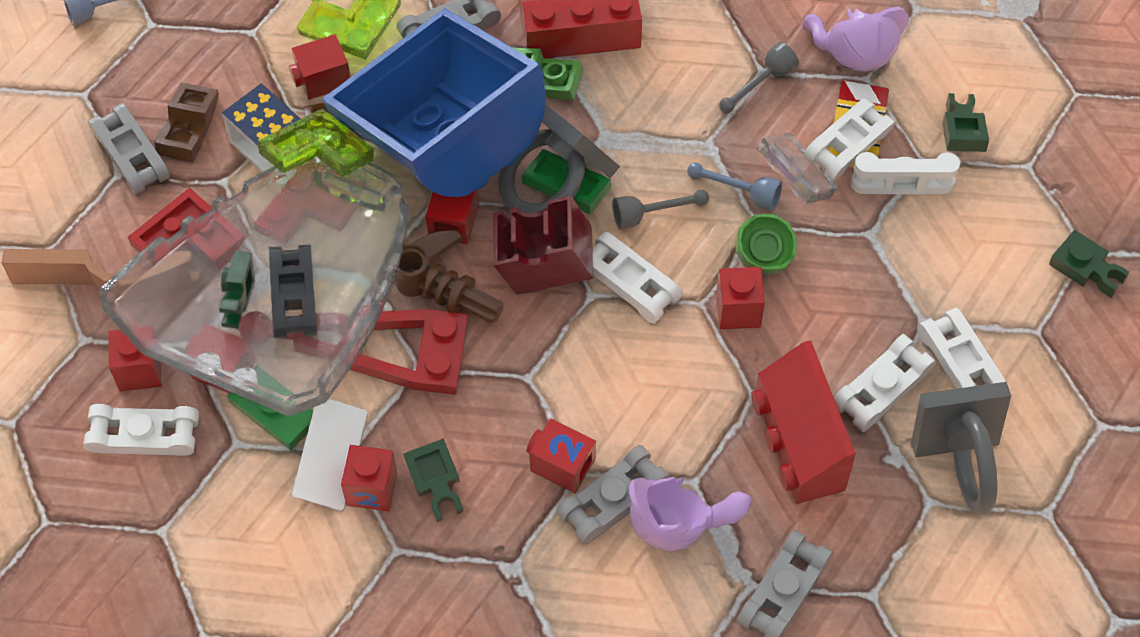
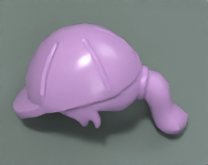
[802,6,909,72]
[629,477,752,551]

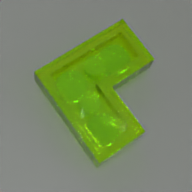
[297,0,401,60]
[258,108,374,177]

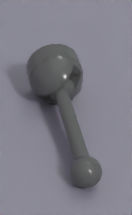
[719,42,799,113]
[612,190,709,230]

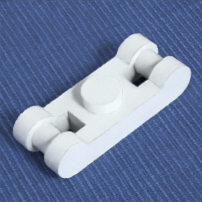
[803,97,896,181]
[850,152,960,195]
[593,232,683,324]
[917,308,1010,390]
[834,334,936,432]
[83,404,199,456]

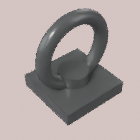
[498,104,620,213]
[911,382,1011,516]

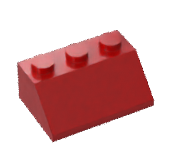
[519,0,642,59]
[751,340,856,504]

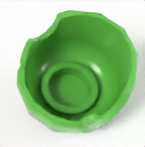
[735,214,797,276]

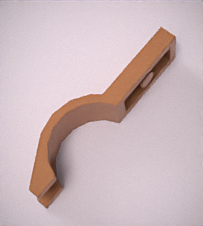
[1,249,196,305]

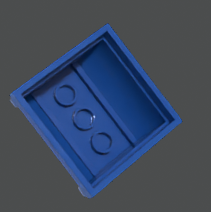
[322,8,546,197]

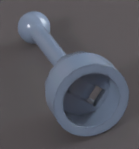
[63,0,117,26]
[687,162,783,211]

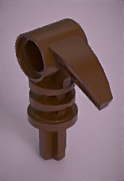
[391,230,504,323]

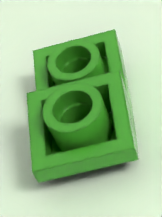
[512,47,583,101]

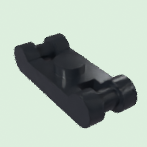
[269,244,317,339]

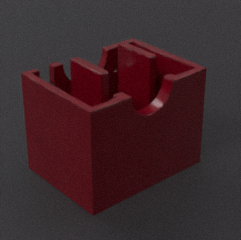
[493,195,594,295]

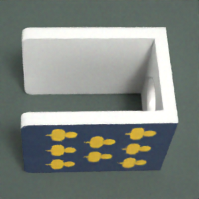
[222,83,311,182]

